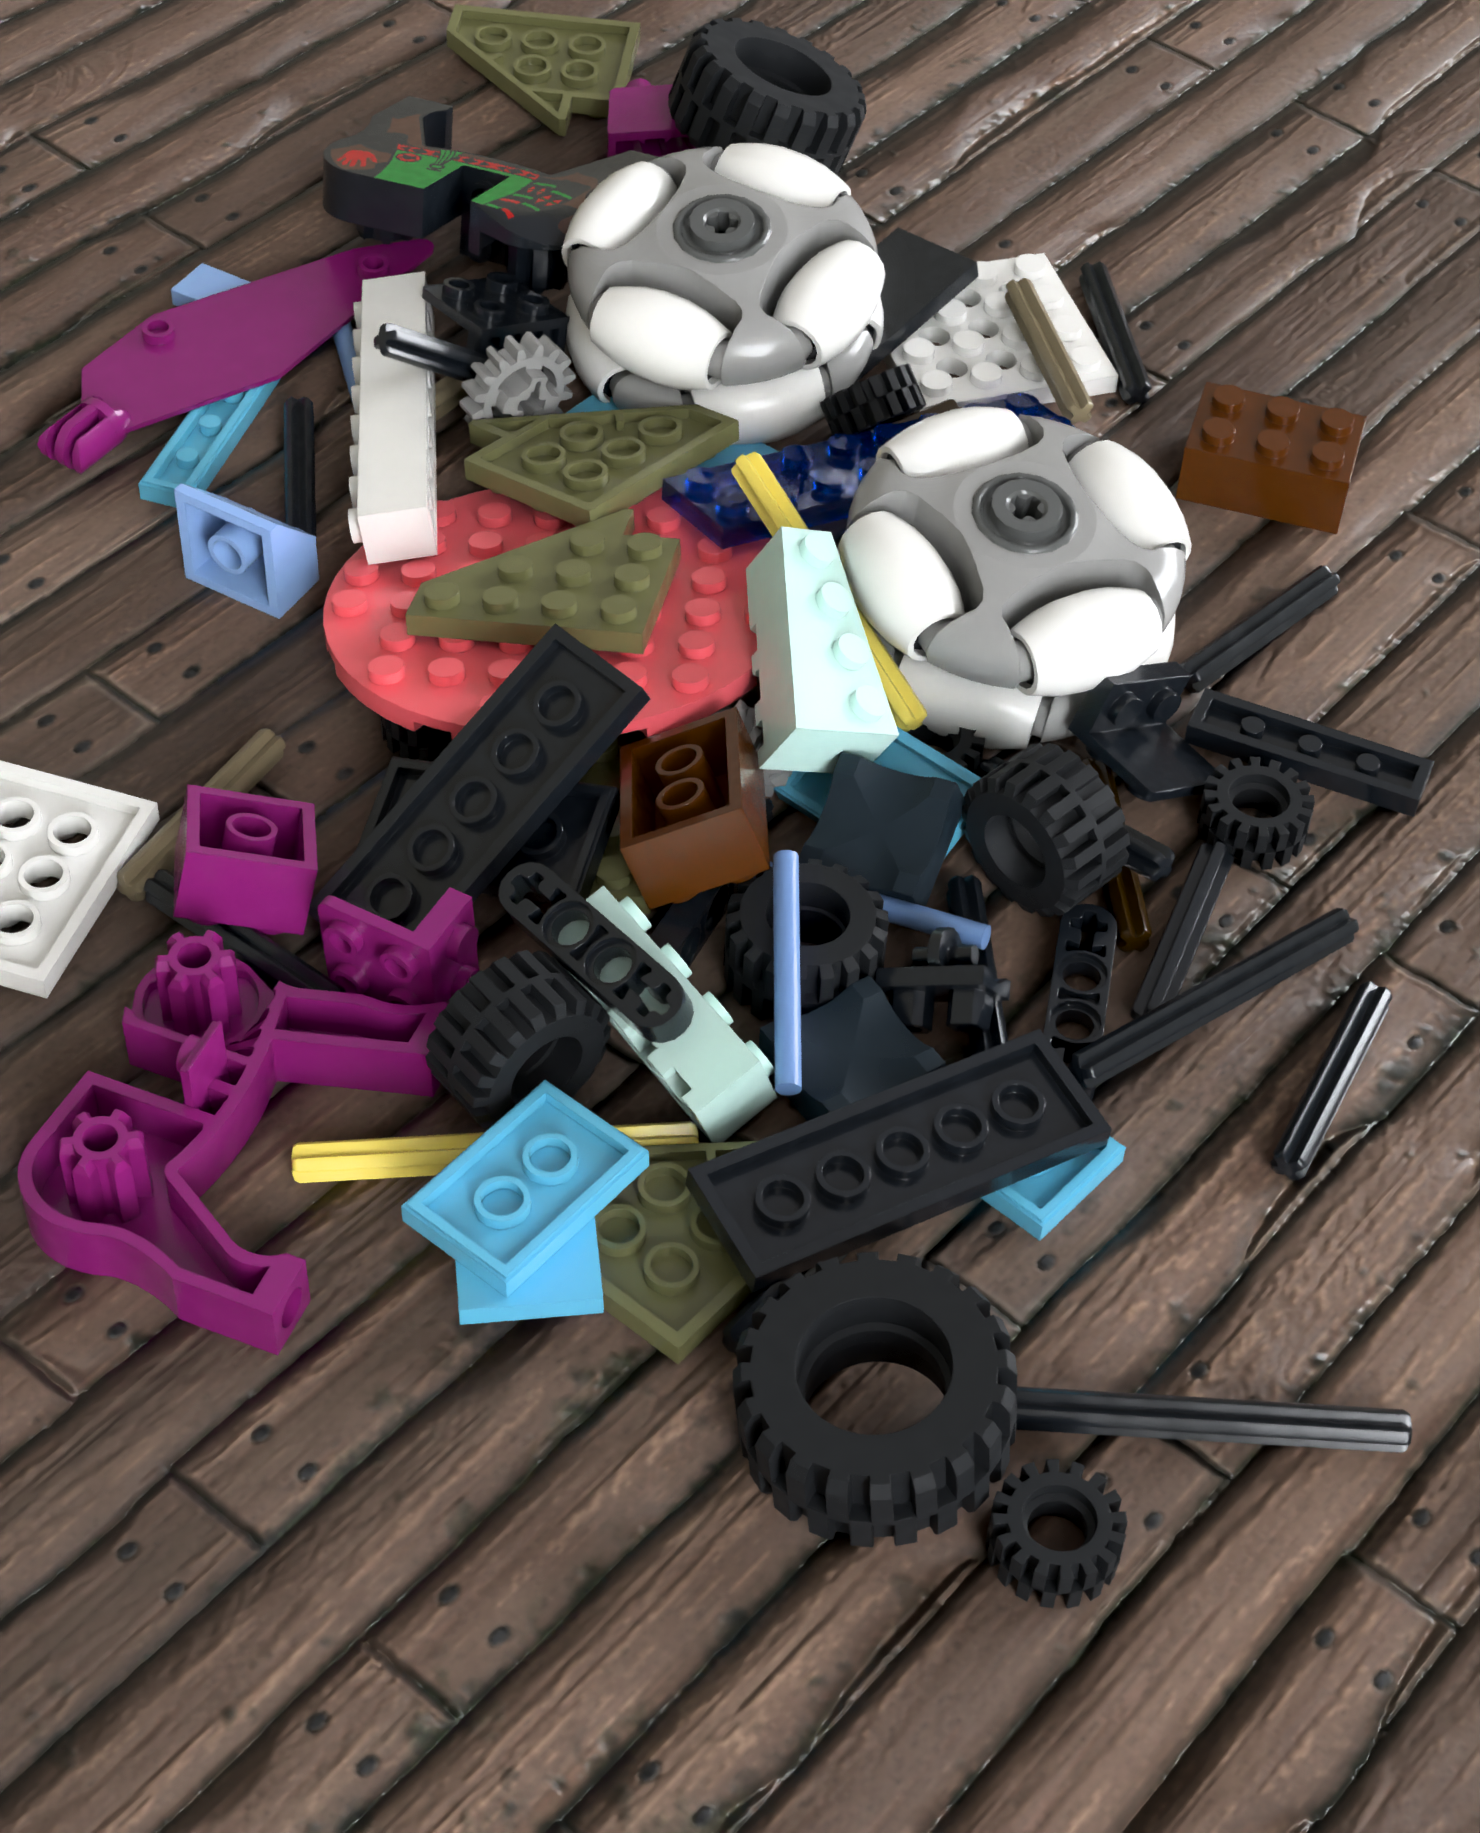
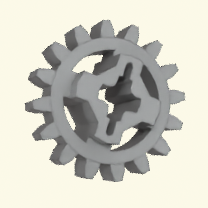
[459,331,576,423]

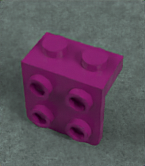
[318,887,480,1005]

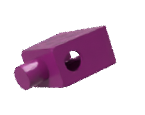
[607,78,695,157]

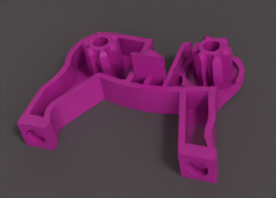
[17,930,448,1356]

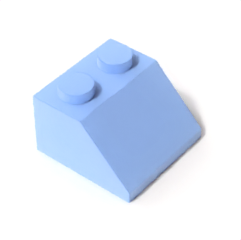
[174,483,319,619]

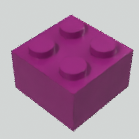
[173,784,318,935]

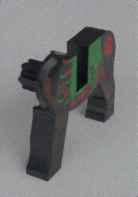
[323,96,659,294]

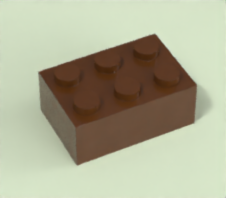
[1175,382,1367,534]
[620,707,770,910]

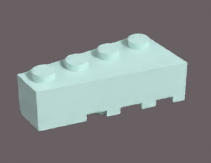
[746,526,899,773]
[558,885,777,1143]

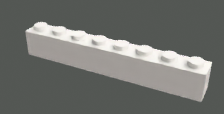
[348,271,437,565]

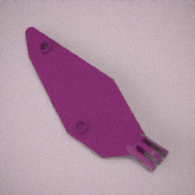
[37,239,434,474]

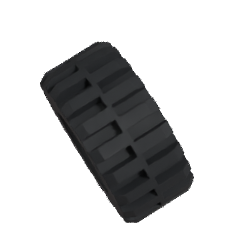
[668,17,867,175]
[732,1252,1017,1547]

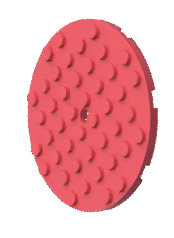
[323,487,770,740]

